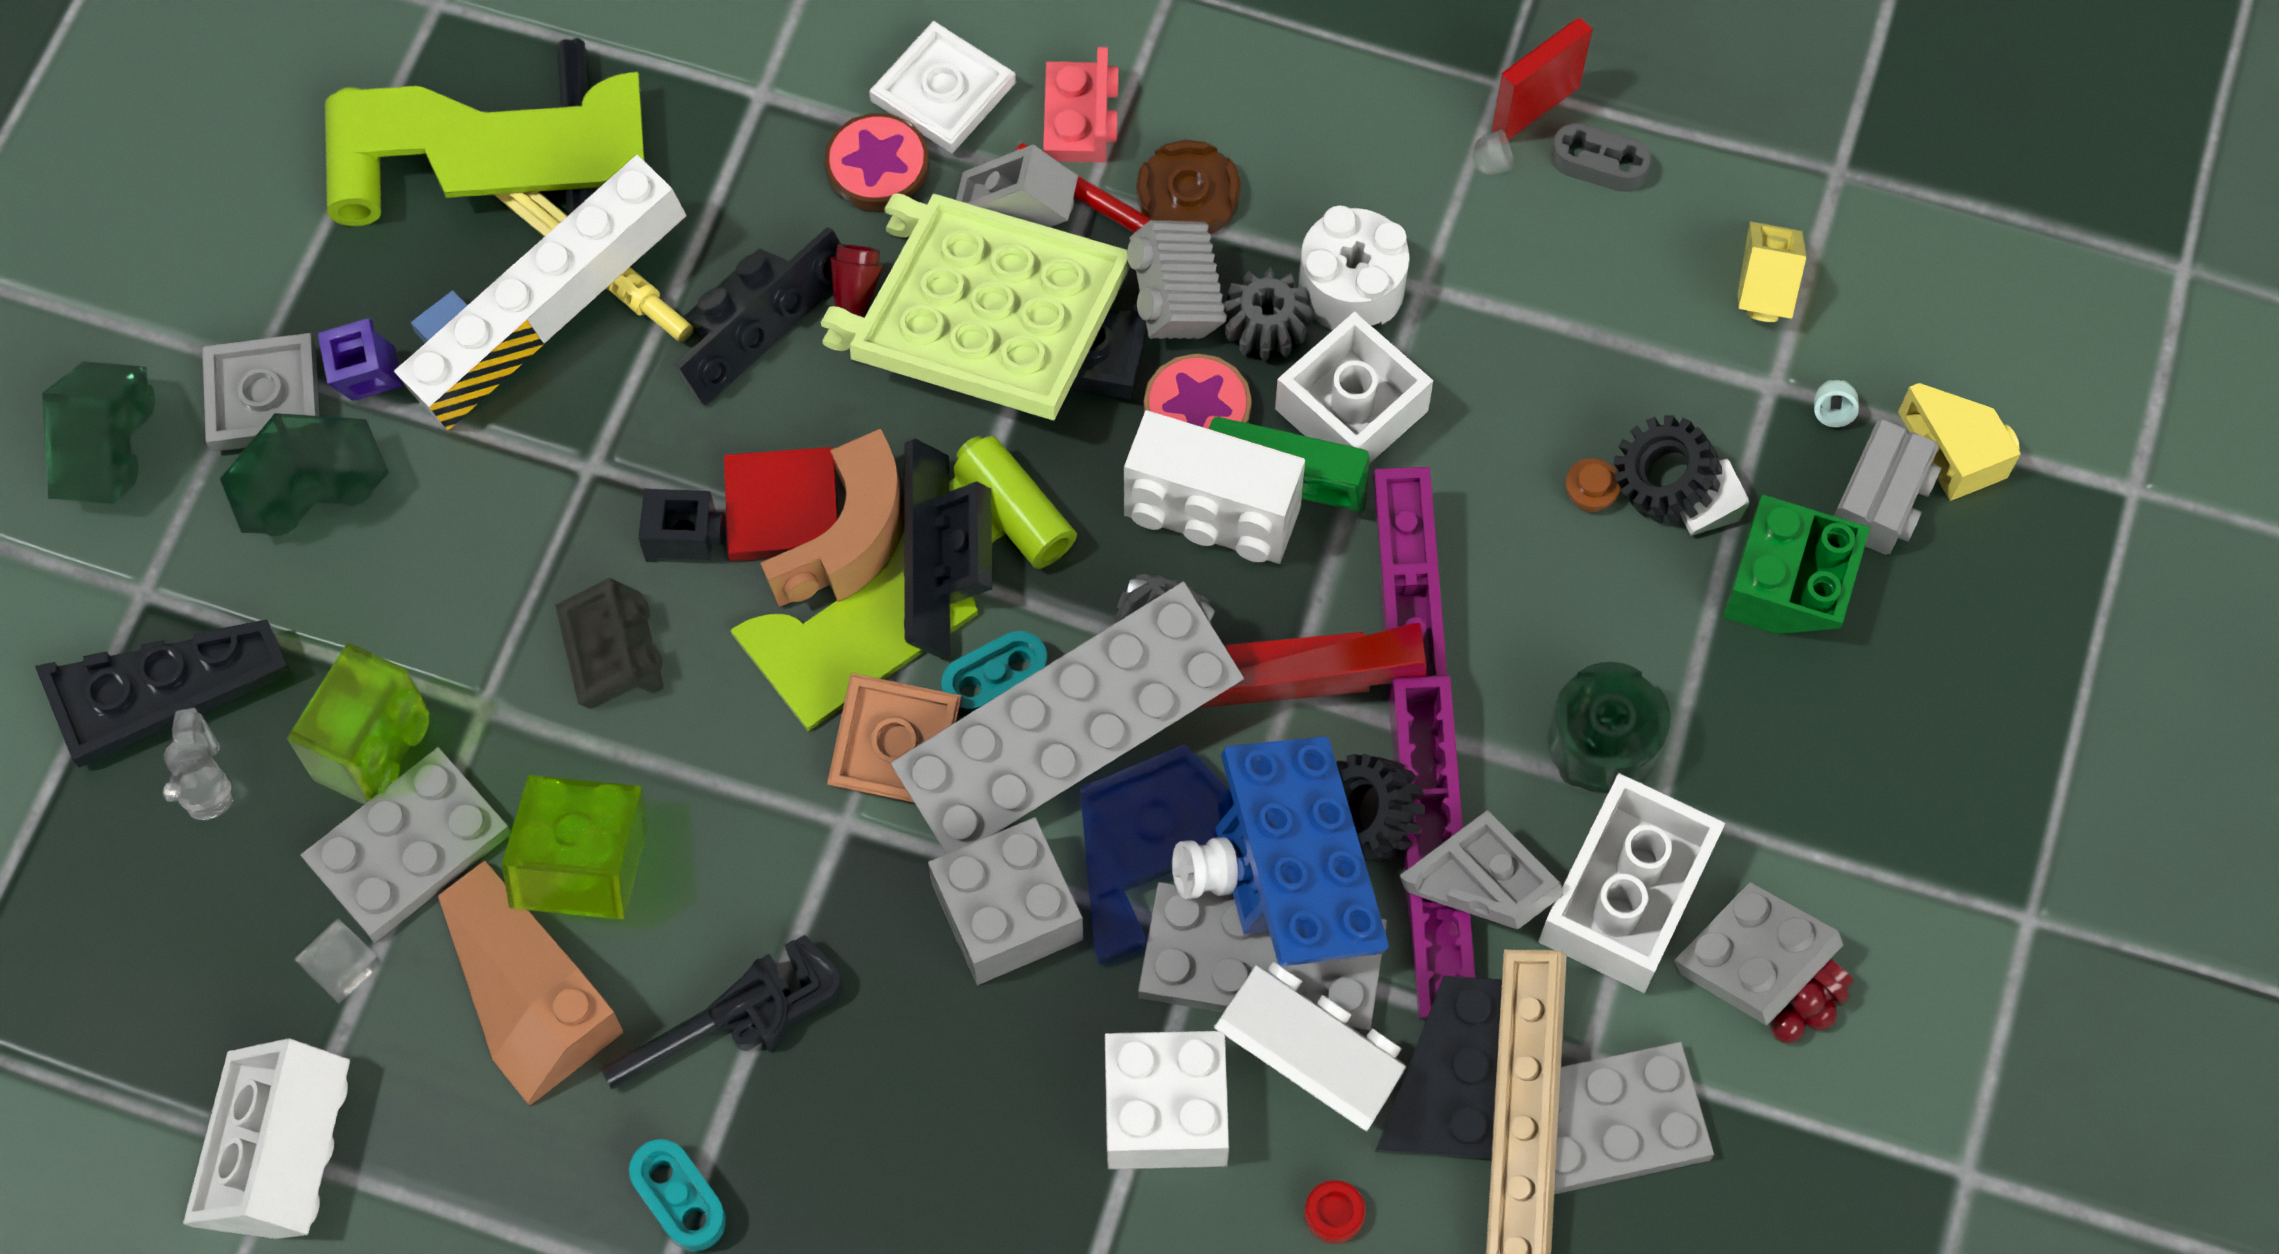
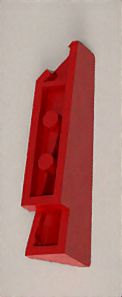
[1197,623,1426,709]

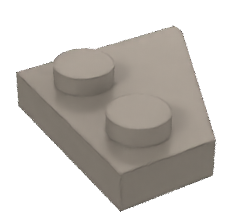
[1400,810,1564,930]

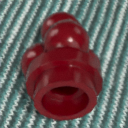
[1769,959,1854,1043]

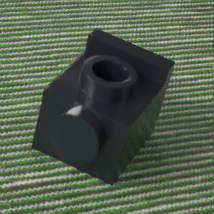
[638,488,725,563]

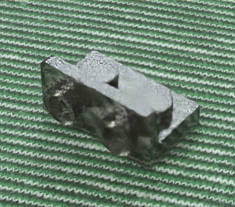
[555,578,664,709]

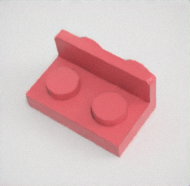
[1043,47,1118,162]

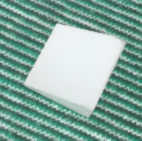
[1679,458,1749,536]

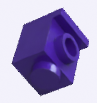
[317,318,403,401]

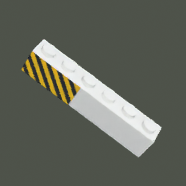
[394,155,686,431]

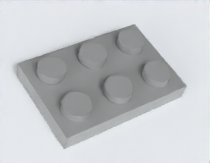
[301,747,512,943]
[1554,1042,1714,1194]

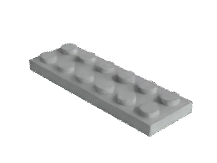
[890,581,1244,854]

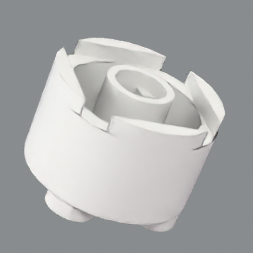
[1299,206,1409,330]

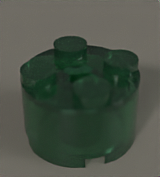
[1547,662,1671,793]

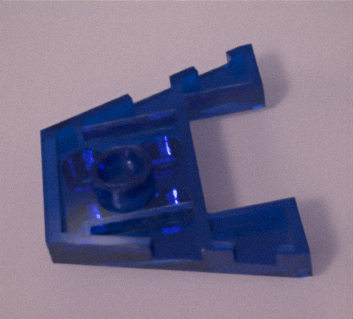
[1080,744,1234,966]

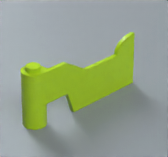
[325,72,644,226]
[730,436,1077,732]

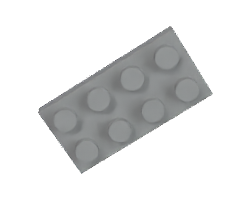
[1138,882,1387,1037]

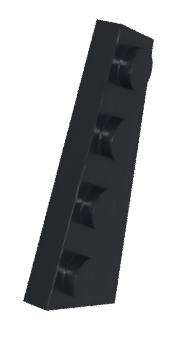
[35,619,292,768]

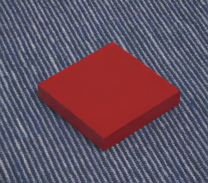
[1491,17,1593,144]
[724,447,838,562]

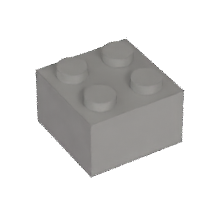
[928,817,1083,986]

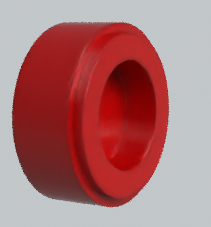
[1304,1180,1365,1244]

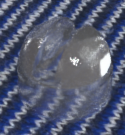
[1473,129,1515,175]

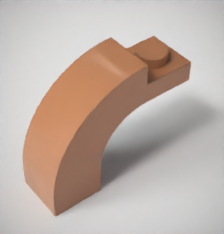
[760,429,905,607]

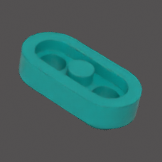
[941,631,1048,717]
[629,1139,726,1252]

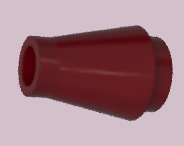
[830,244,884,318]

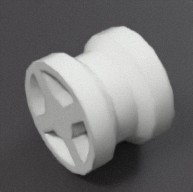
[1172,837,1238,899]

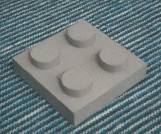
[202,333,321,452]
[1674,882,1843,1026]

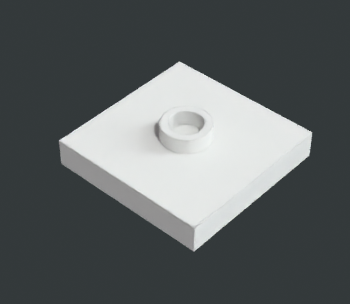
[869,21,1016,154]

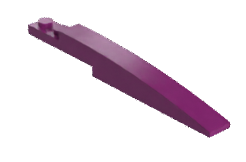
[1373,467,1475,1020]

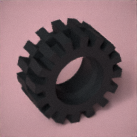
[1614,415,1722,524]
[1336,754,1425,862]

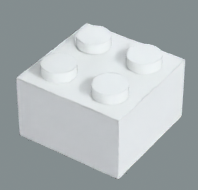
[1275,311,1433,464]
[1105,1031,1229,1169]

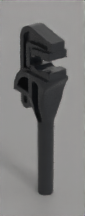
[600,935,842,1090]

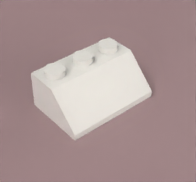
[1214,961,1406,1131]
[183,1039,350,1239]

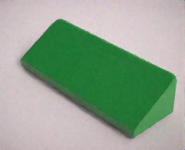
[1209,417,1370,512]

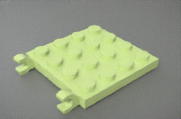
[821,194,1130,421]

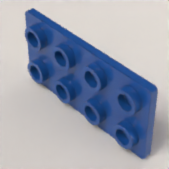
[1215,737,1389,966]

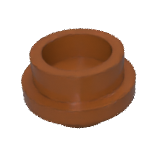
[1565,458,1621,512]

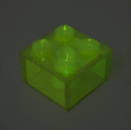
[287,642,430,804]
[502,775,647,920]

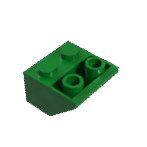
[1722,494,1870,634]

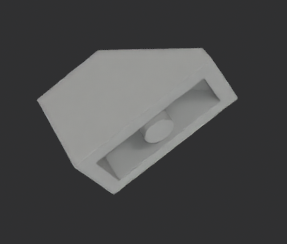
[956,145,1078,227]

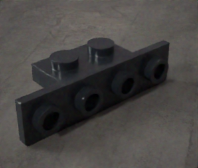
[674,227,841,405]
[904,438,992,659]

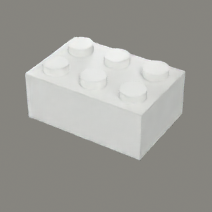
[1124,410,1305,564]
[1539,773,1725,994]

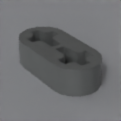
[1551,123,1651,192]

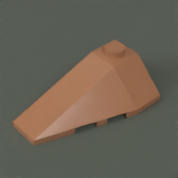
[438,861,624,1106]

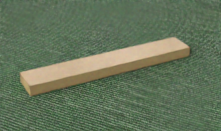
[1486,950,1567,1254]

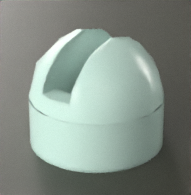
[1814,380,1859,427]

